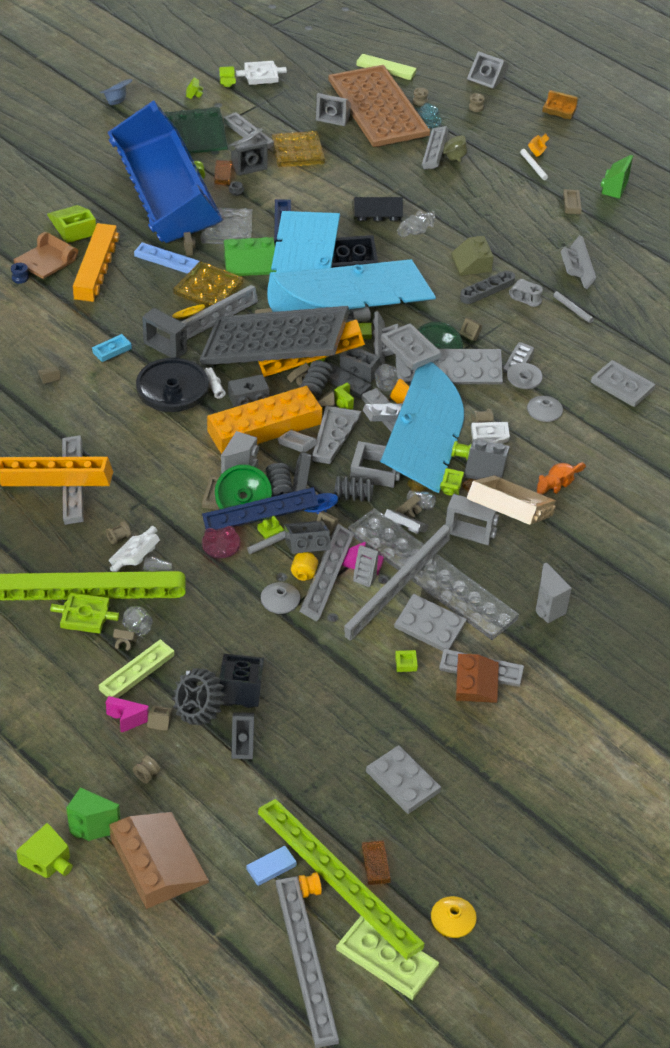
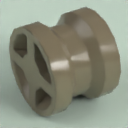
[413,87,429,106]
[469,93,485,112]
[133,756,160,783]

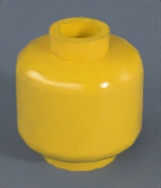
[291,552,318,581]

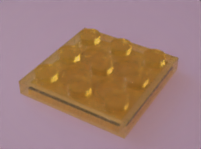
[271,131,325,167]
[173,261,243,307]

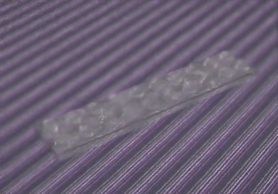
[348,508,519,640]

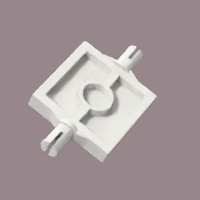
[236,61,287,85]
[109,526,160,572]

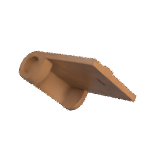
[14,232,78,279]

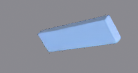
[134,242,201,275]

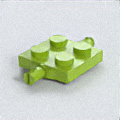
[50,593,119,634]

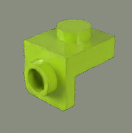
[219,66,236,87]
[334,383,354,410]
[440,468,464,496]

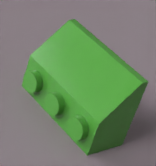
[224,237,276,277]

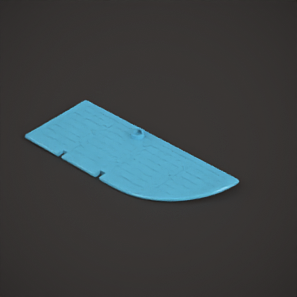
[267,211,340,312]
[272,259,436,309]
[380,362,464,493]

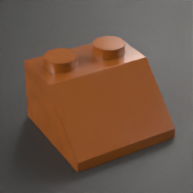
[456,653,499,703]

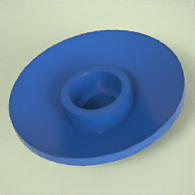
[304,493,338,514]

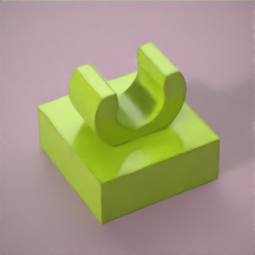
[186,77,203,99]
[258,516,284,539]

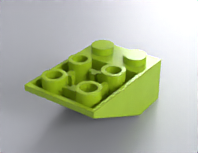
[47,205,96,243]

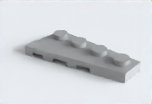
[312,406,361,464]

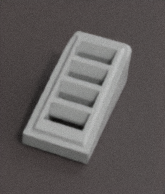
[503,342,534,373]
[353,545,378,587]

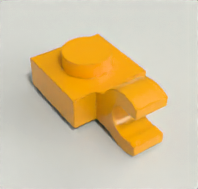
[528,133,549,157]

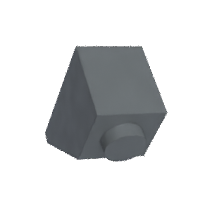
[231,712,254,759]

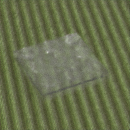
[201,208,253,244]

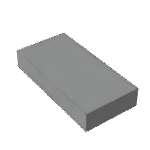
[278,430,317,452]

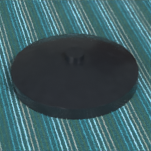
[136,358,208,412]

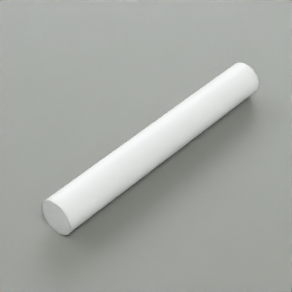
[520,149,548,180]

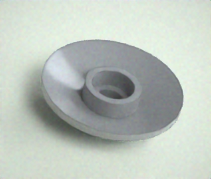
[507,362,542,389]
[527,396,563,422]
[261,582,300,614]

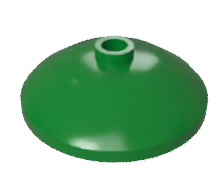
[215,465,272,509]

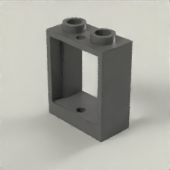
[142,308,187,358]
[284,520,331,554]

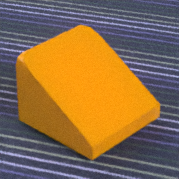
[390,379,409,404]

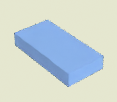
[247,846,297,886]

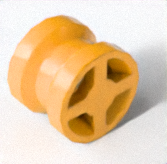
[299,872,322,898]

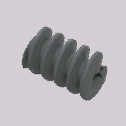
[299,360,333,400]
[266,463,293,497]
[334,475,374,502]

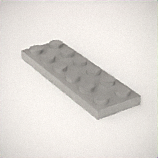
[395,349,503,384]

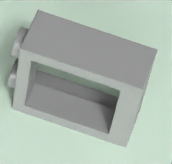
[350,441,401,488]
[446,494,499,545]

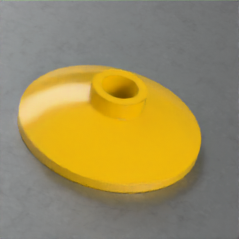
[172,304,205,319]
[431,896,476,938]

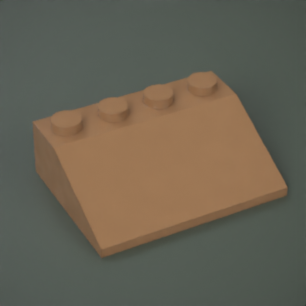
[109,812,209,909]

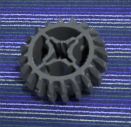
[172,668,226,726]

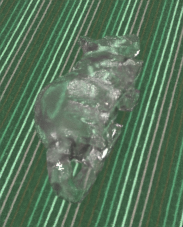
[397,210,436,237]

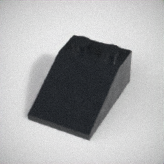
[219,654,264,708]

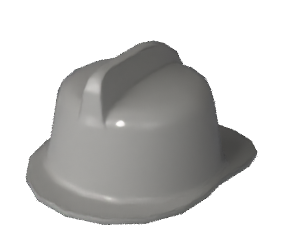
[229,128,263,149]

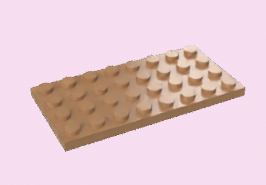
[328,65,430,147]

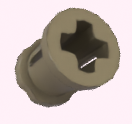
[471,408,494,423]
[106,521,131,545]

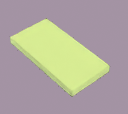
[336,916,439,1000]

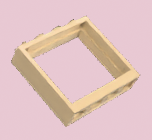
[467,475,556,525]

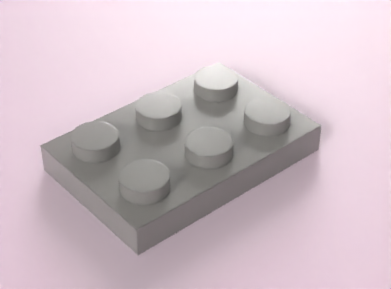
[381,324,441,370]
[591,360,655,407]
[394,594,467,651]
[366,745,441,814]

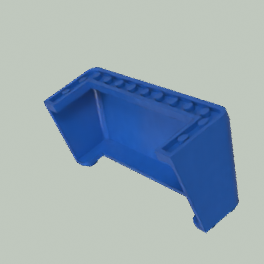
[108,100,223,243]

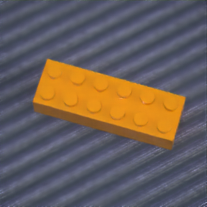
[207,386,322,454]

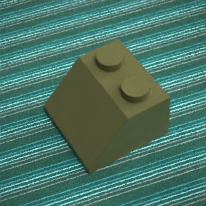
[451,236,494,276]

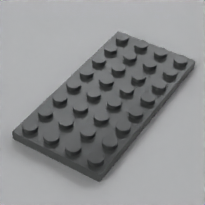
[200,306,350,365]

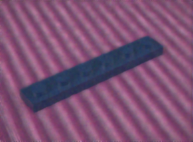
[202,487,319,534]

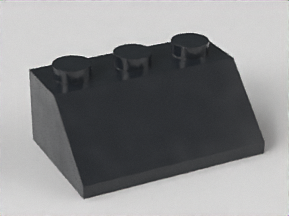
[352,197,403,222]
[331,235,378,268]

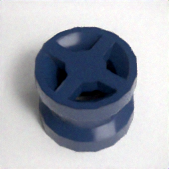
[11,262,29,284]

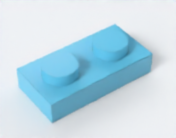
[92,334,132,362]

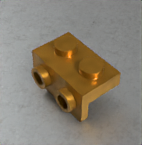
[542,90,578,119]

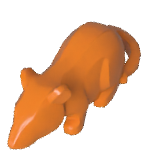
[537,462,586,495]

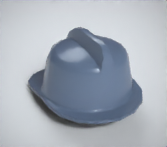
[100,79,133,105]

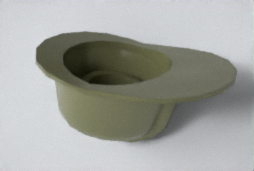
[443,135,467,162]

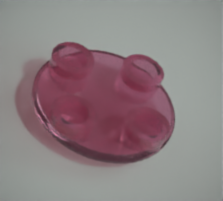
[202,526,241,558]

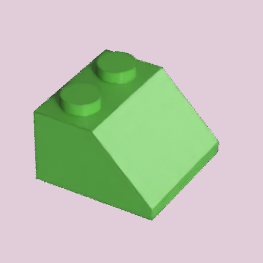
[601,155,633,199]
[66,787,121,841]

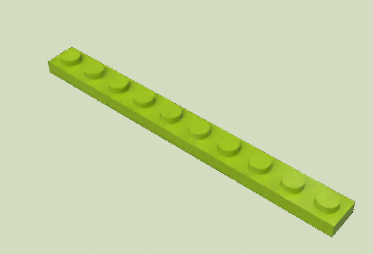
[258,799,425,960]

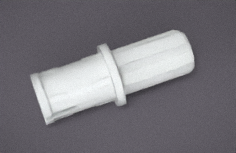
[204,367,226,399]

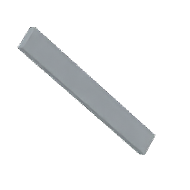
[344,525,450,641]
[276,876,339,1048]

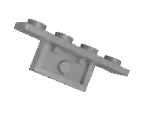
[561,235,596,289]
[373,311,400,369]

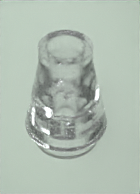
[407,490,436,510]
[143,555,172,572]

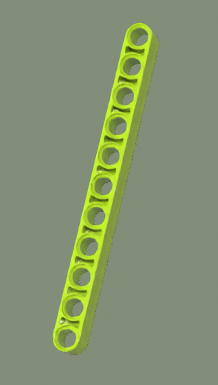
[0,571,186,601]

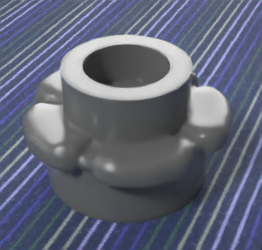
[229,181,244,196]

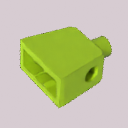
[16,823,73,878]

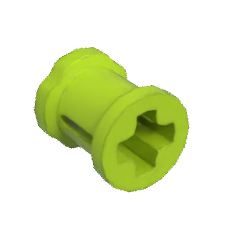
[451,441,472,460]

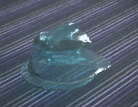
[415,103,442,128]

